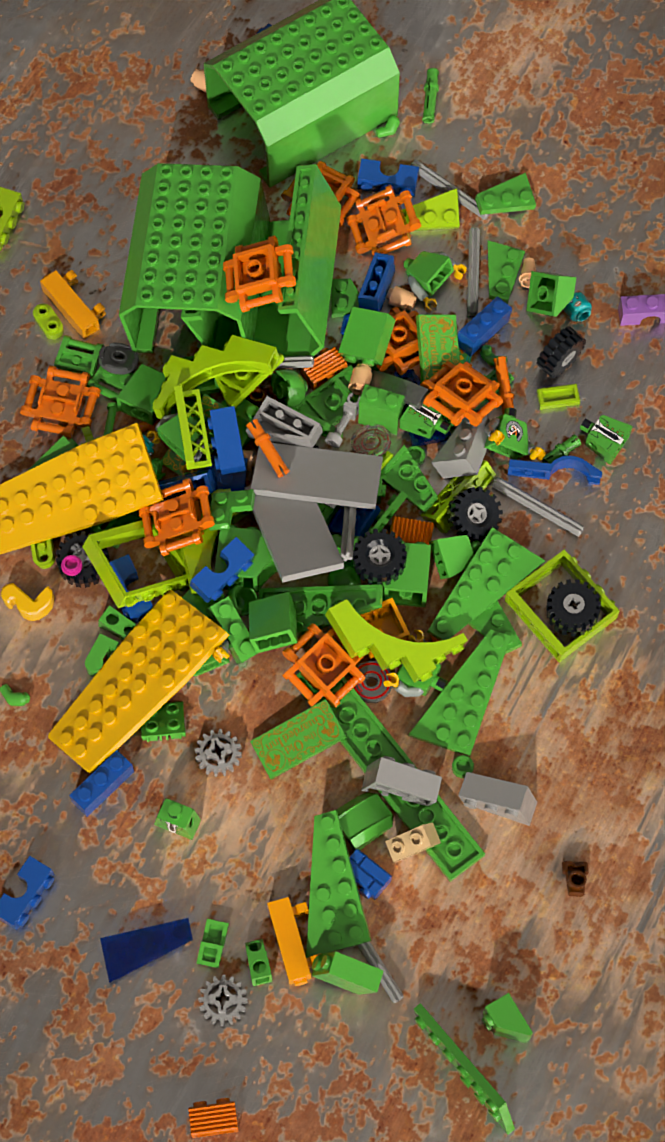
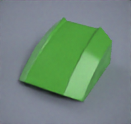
[337,792,393,851]

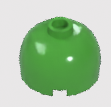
[271,369,308,408]

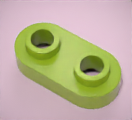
[33,303,64,340]
[31,539,55,569]

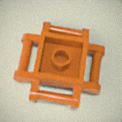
[281,161,361,227]
[346,184,422,256]
[223,235,296,312]
[376,307,420,375]
[420,361,503,427]
[20,365,101,438]
[138,478,215,556]
[282,623,365,708]

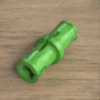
[542,434,581,464]

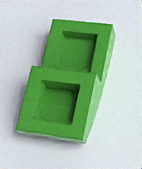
[196,919,230,968]

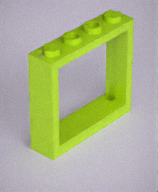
[82,517,189,608]
[505,549,619,663]

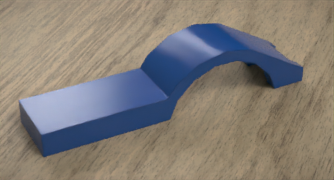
[507,456,602,485]

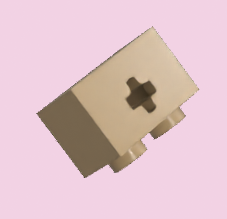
[385,822,441,862]

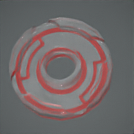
[351,424,392,456]

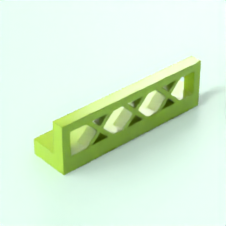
[174,385,212,470]
[421,460,496,534]

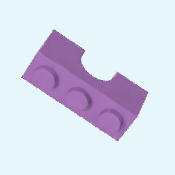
[618,294,665,326]

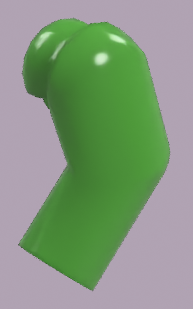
[376,115,400,138]
[480,345,507,366]
[0,684,30,706]

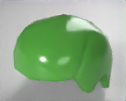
[327,564,361,586]
[227,584,258,616]

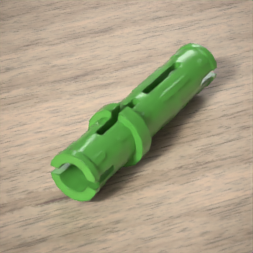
[422,68,439,124]

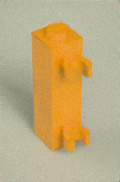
[40,270,106,340]
[267,897,321,986]

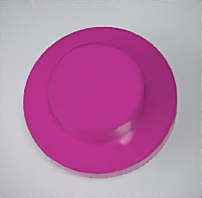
[61,555,83,576]

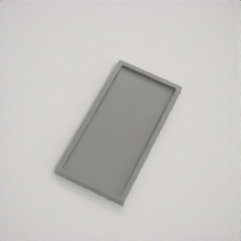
[251,443,383,510]
[244,486,344,583]

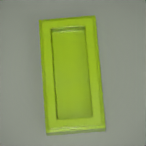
[536,384,580,410]

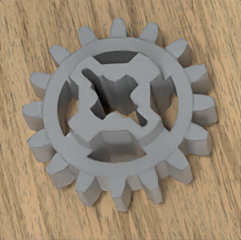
[195,729,242,777]
[198,975,248,1026]

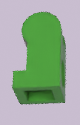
[98,605,136,641]
[85,633,120,677]
[245,939,273,986]

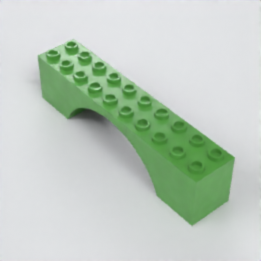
[214,525,431,607]

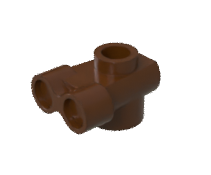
[245,384,278,408]
[562,861,589,897]

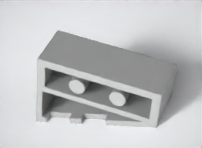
[246,396,323,448]
[431,416,490,478]
[361,756,442,806]
[458,772,537,826]

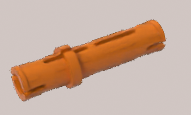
[493,356,515,414]
[246,419,290,478]

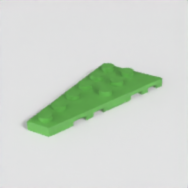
[427,527,545,641]
[258,584,383,637]
[409,629,511,757]
[306,810,372,958]
[414,1003,515,1135]

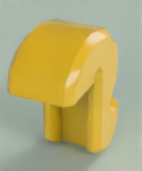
[1,583,54,621]

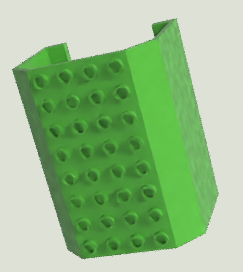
[203,0,400,188]
[119,163,270,353]
[181,164,341,357]

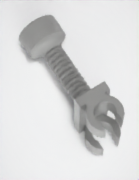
[325,393,360,448]

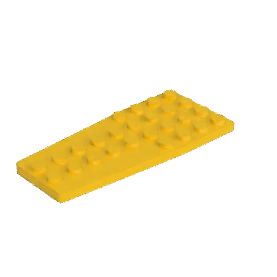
[0,423,164,554]
[48,590,229,774]

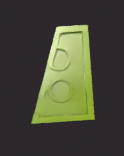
[402,188,460,231]

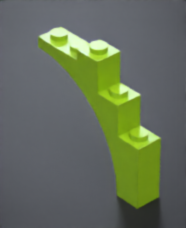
[153,335,280,419]
[180,488,253,594]
[325,599,468,683]

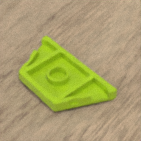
[215,353,284,408]

